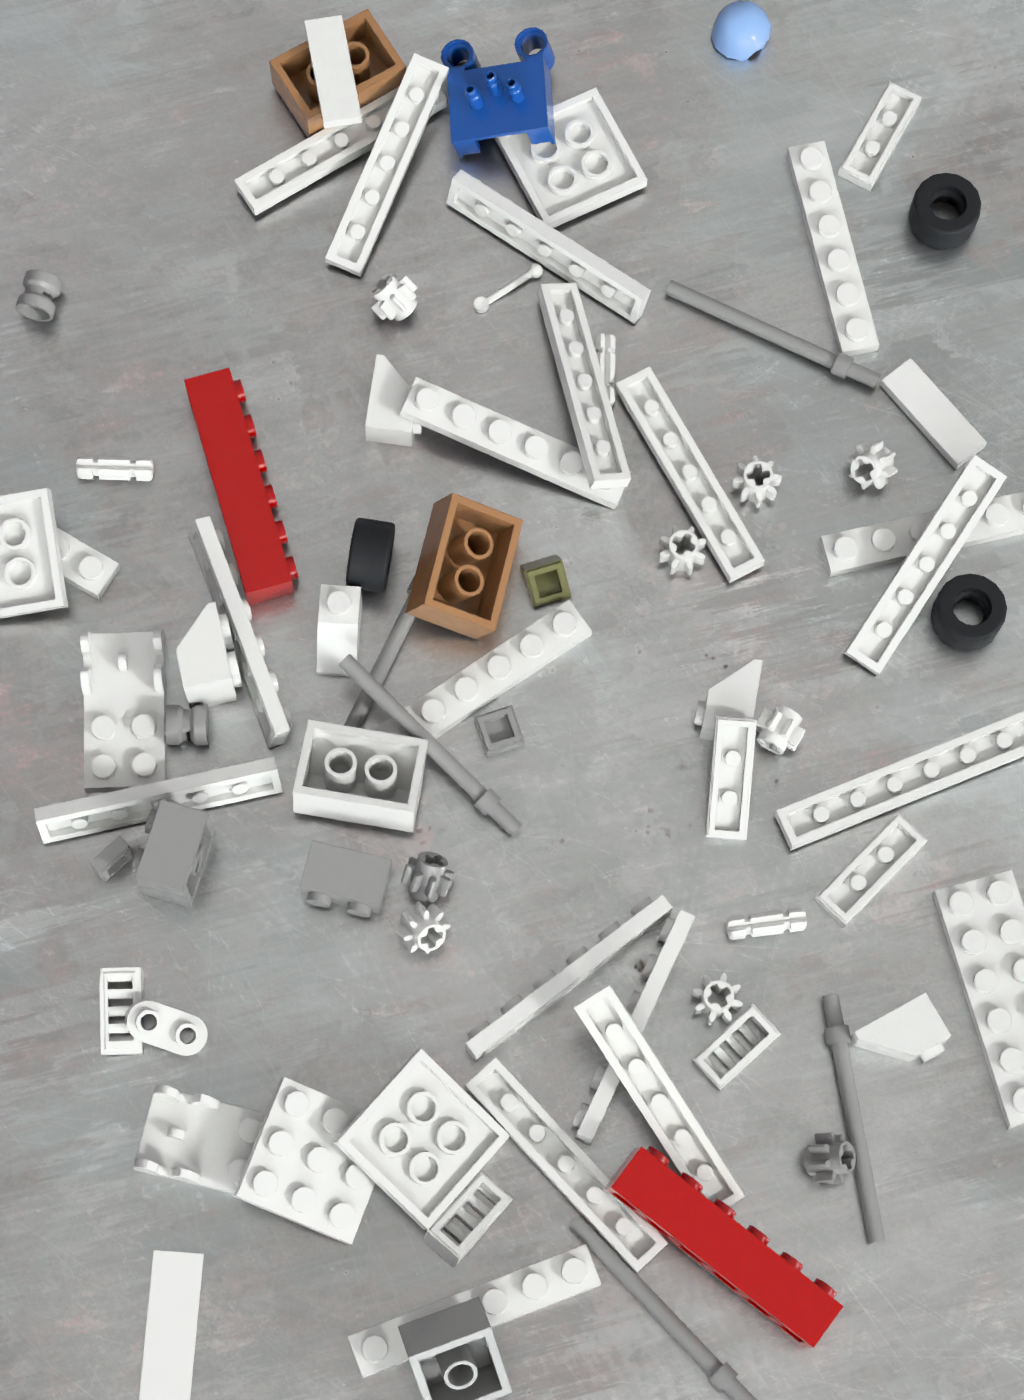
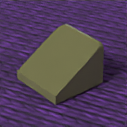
[520,555,572,608]

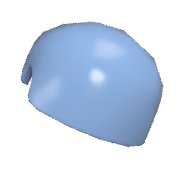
[711,0,772,61]

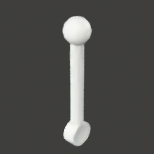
[474,263,543,313]

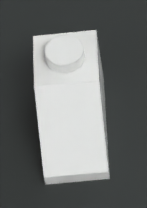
[365,354,423,447]
[316,584,362,677]
[694,659,763,741]
[851,992,951,1063]

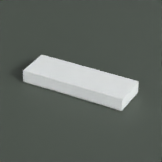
[304,15,362,129]
[837,80,923,192]
[880,358,987,470]
[705,715,757,840]
[814,813,928,928]

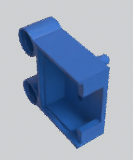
[441,27,556,158]

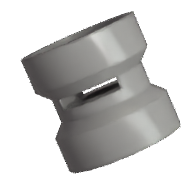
[15,269,63,322]
[165,705,209,745]

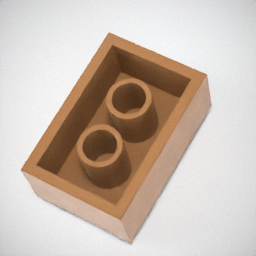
[269,9,407,138]
[405,493,523,639]

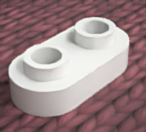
[125,999,208,1056]

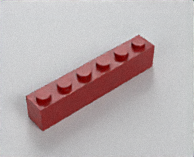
[184,368,299,606]
[604,1146,843,1348]

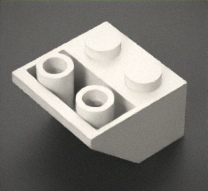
[176,602,243,710]

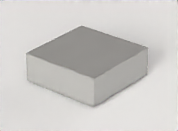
[474,705,525,757]
[90,835,134,882]

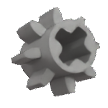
[401,852,455,903]
[803,1132,856,1185]

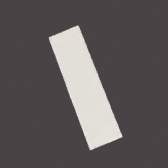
[139,1250,204,1400]

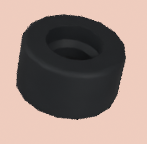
[908,173,982,249]
[346,518,395,593]
[931,573,1007,651]

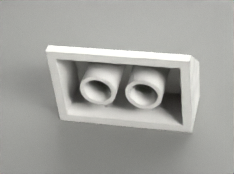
[293,719,428,833]

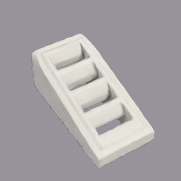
[99,967,144,1056]
[692,1003,782,1090]
[423,1172,513,1267]

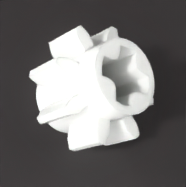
[370,273,418,321]
[847,440,898,490]
[731,455,782,508]
[658,525,706,576]
[756,704,806,755]
[396,901,450,954]
[691,973,743,1026]

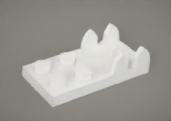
[80,629,167,792]
[133,1084,266,1194]

